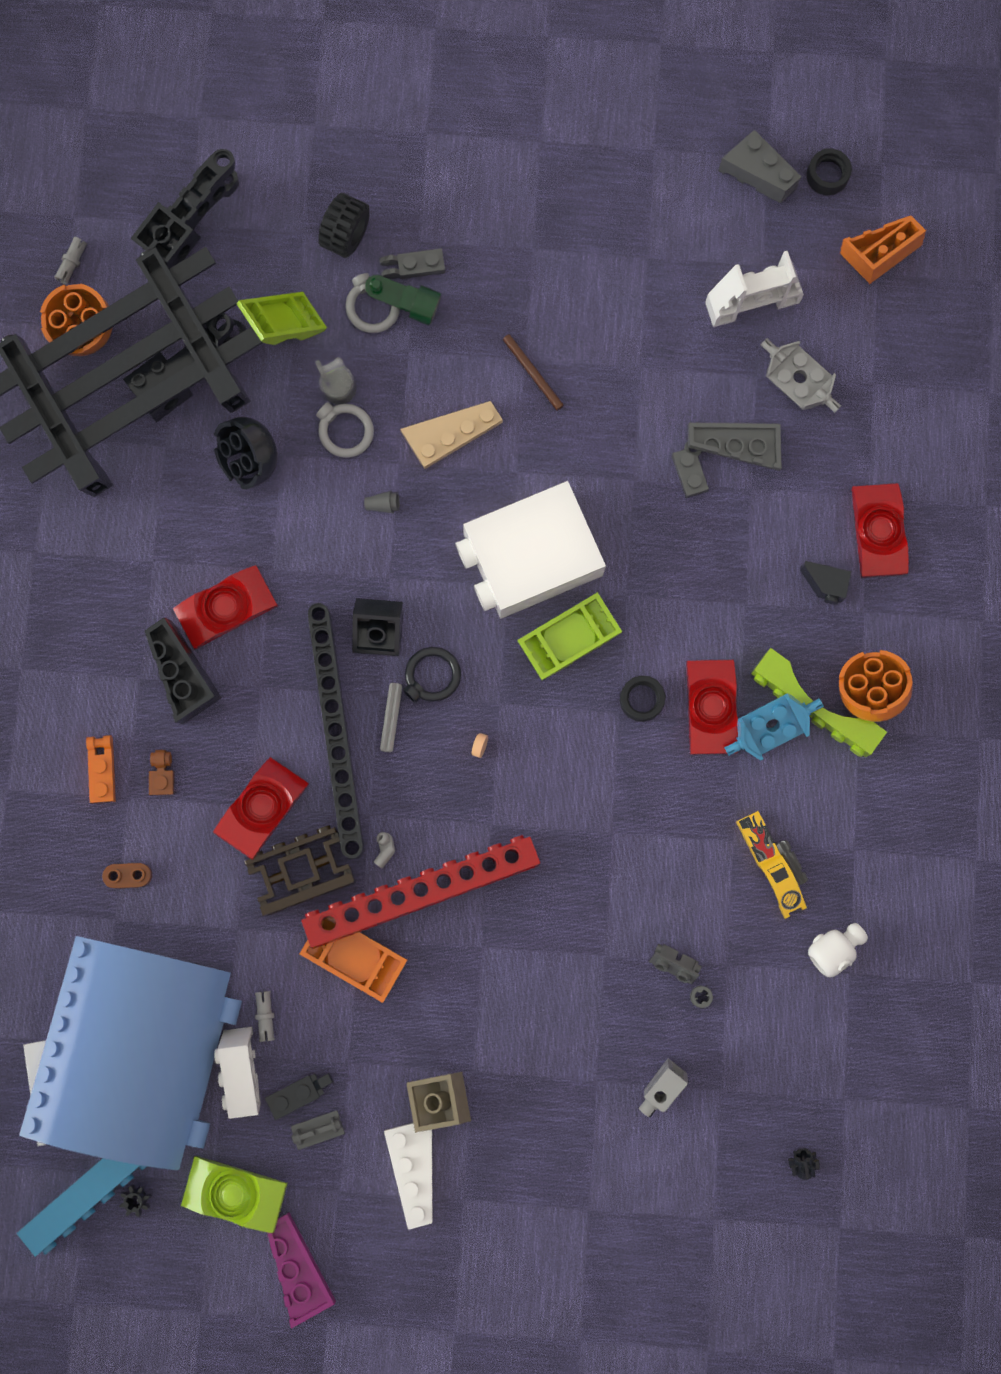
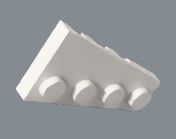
[384,1123,432,1230]

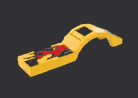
[736,811,807,919]

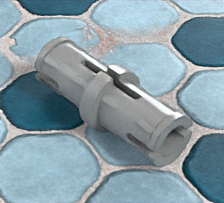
[54,237,87,285]
[255,991,275,1042]

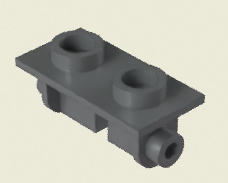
[649,944,702,984]
[291,1110,345,1150]

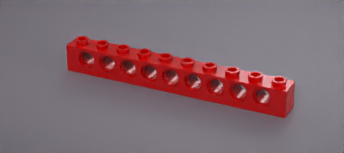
[301,835,540,949]

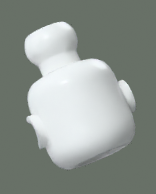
[808,923,868,977]

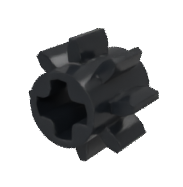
[788,1148,820,1180]
[119,1185,152,1217]

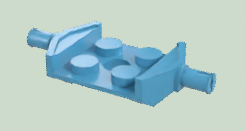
[724,693,824,761]

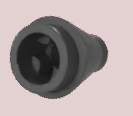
[364,490,400,514]

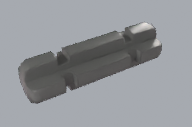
[776,840,808,886]

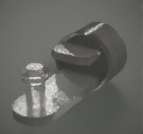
[315,357,357,405]

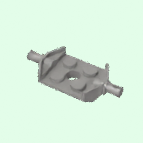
[760,338,842,413]

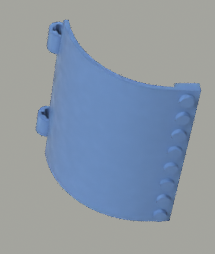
[19,936,242,1170]

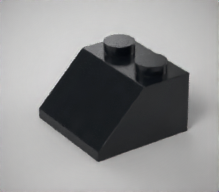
[352,598,403,656]

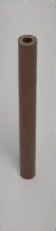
[503,334,564,411]

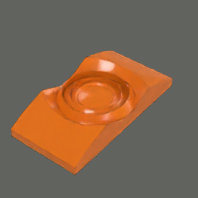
[299,918,407,1003]

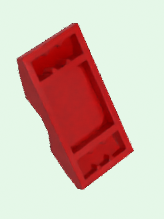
[852,483,908,578]
[173,565,278,650]
[686,660,738,755]
[213,757,309,860]

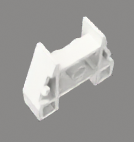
[705,251,804,327]

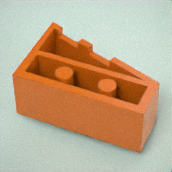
[840,215,926,284]

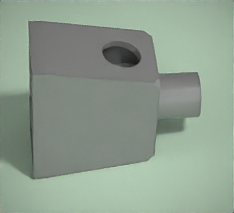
[639,1058,688,1118]

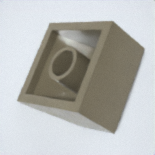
[406,1072,471,1133]

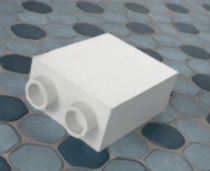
[455,481,606,619]

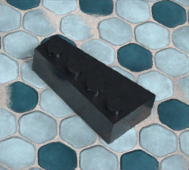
[144,617,222,724]

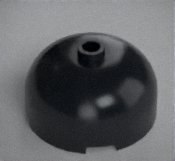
[214,417,277,489]

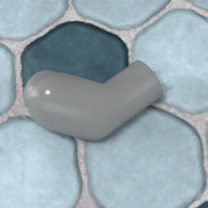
[373,832,395,869]

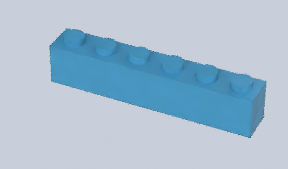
[16,1158,147,1257]

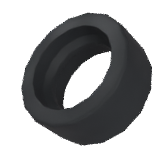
[806,148,852,196]
[620,675,666,722]

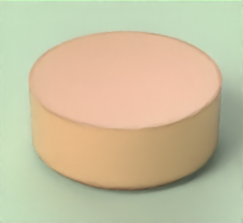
[472,733,488,758]

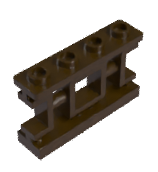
[244,825,356,916]

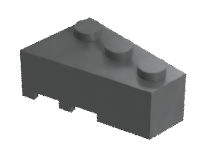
[718,130,802,203]

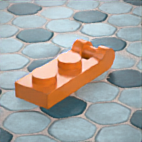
[86,735,116,804]

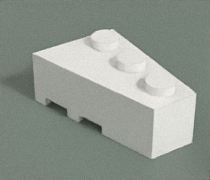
[215,1027,261,1119]

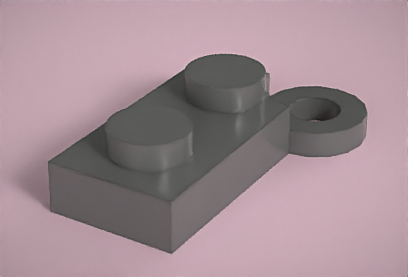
[672,441,709,498]

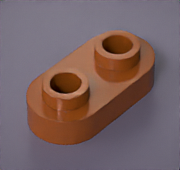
[102,863,152,888]

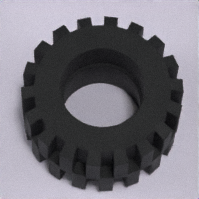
[318,192,370,258]

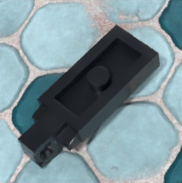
[265,1073,334,1120]

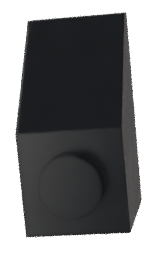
[800,561,851,605]

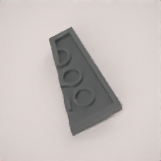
[688,422,782,471]

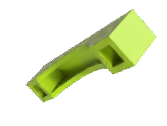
[751,648,887,757]

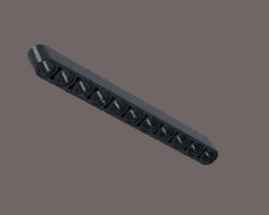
[308,603,364,859]

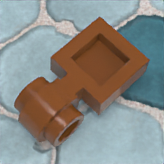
[149,750,174,795]

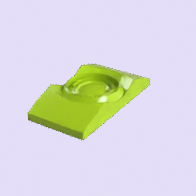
[237,292,327,345]
[517,592,622,680]
[181,1156,287,1233]

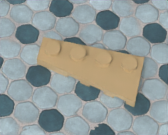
[400,401,503,469]

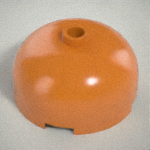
[40,284,113,356]
[839,650,913,722]

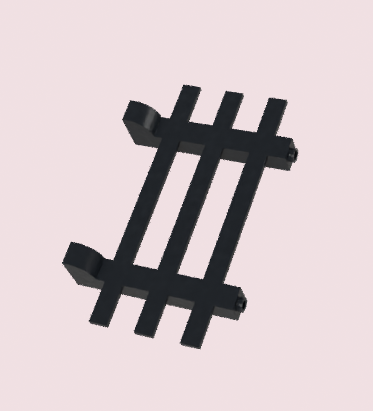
[0,247,263,497]

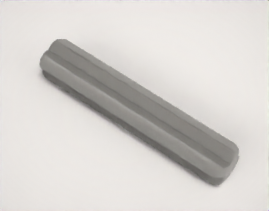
[380,683,402,753]

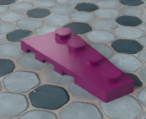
[267,1212,336,1329]

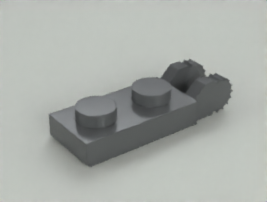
[379,248,445,279]

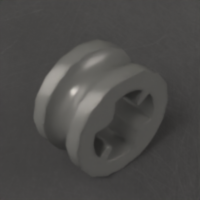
[690,986,713,1008]

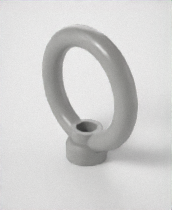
[346,273,400,333]
[316,402,374,458]

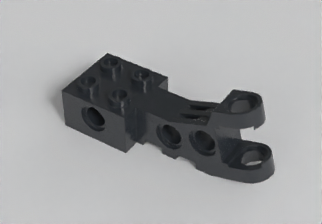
[130,149,239,268]
[123,313,247,423]

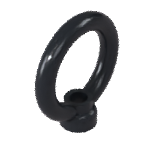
[403,647,461,703]

